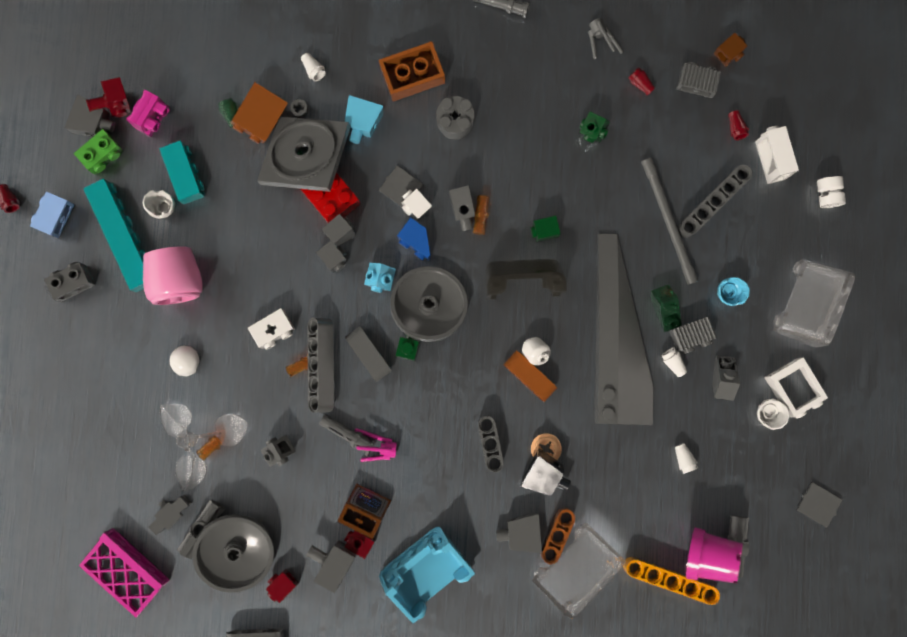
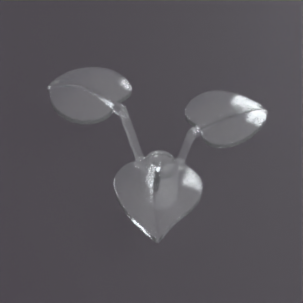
[160,404,247,491]

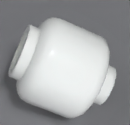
[522,337,551,366]

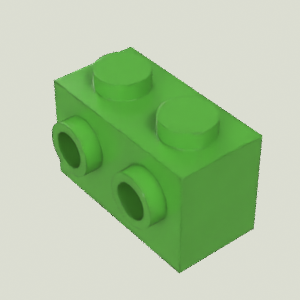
[73,129,124,175]

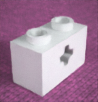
[248,308,296,350]

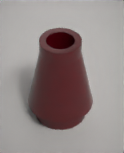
[628,67,655,95]
[728,110,749,140]
[0,184,20,213]

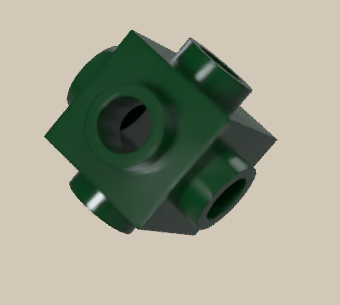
[580,111,610,143]

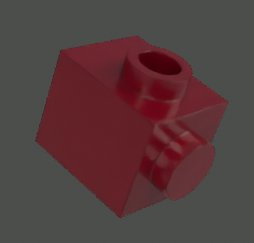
[344,530,376,559]
[266,569,299,603]

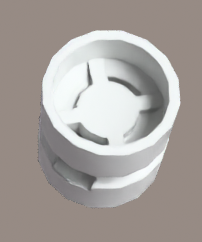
[817,176,846,208]

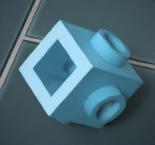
[364,263,396,293]

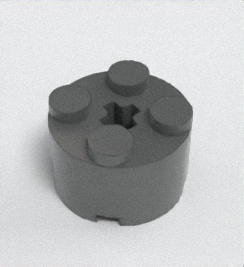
[436,96,474,140]

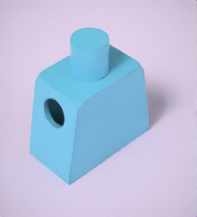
[345,95,385,144]

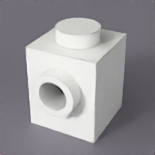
[401,189,432,219]

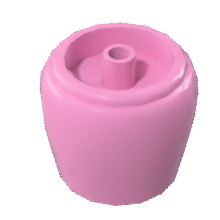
[143,246,203,305]

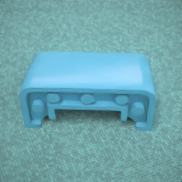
[379,527,475,624]

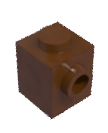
[714,33,747,67]

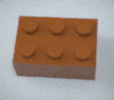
[379,41,445,102]

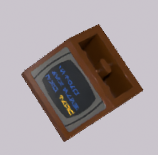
[337,484,392,539]

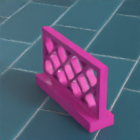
[79,528,170,618]

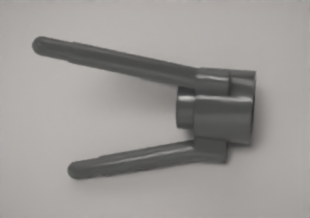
[588,18,623,59]

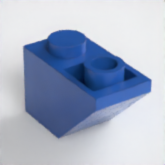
[397,217,431,261]

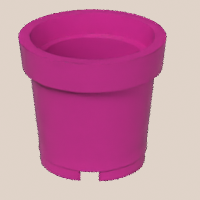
[686,527,743,584]

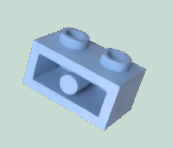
[30,192,75,239]

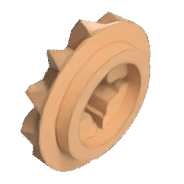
[531,433,562,460]

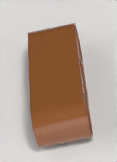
[503,350,557,402]
[541,508,575,564]

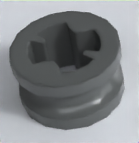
[290,99,308,118]

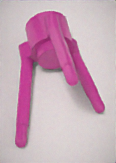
[354,428,397,462]

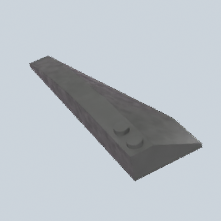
[595,234,653,425]

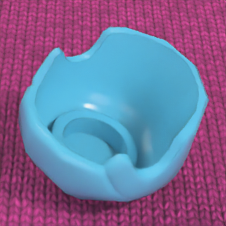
[717,277,750,306]

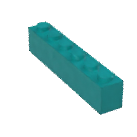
[83,178,146,292]

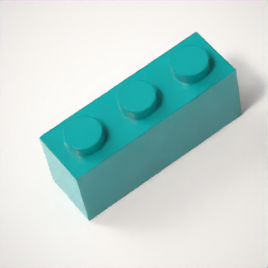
[159,140,205,205]

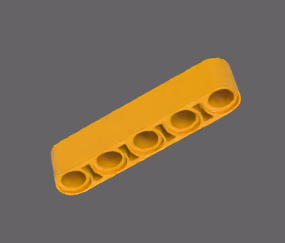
[623,557,720,605]

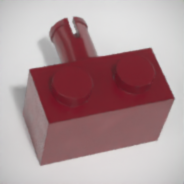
[86,77,131,117]

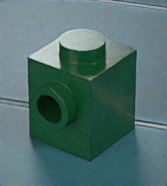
[530,216,561,242]
[395,335,420,361]

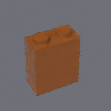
[231,82,288,144]

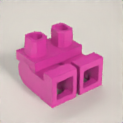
[126,90,170,137]

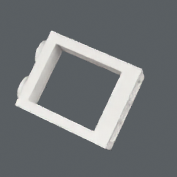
[755,125,799,184]
[764,357,828,419]

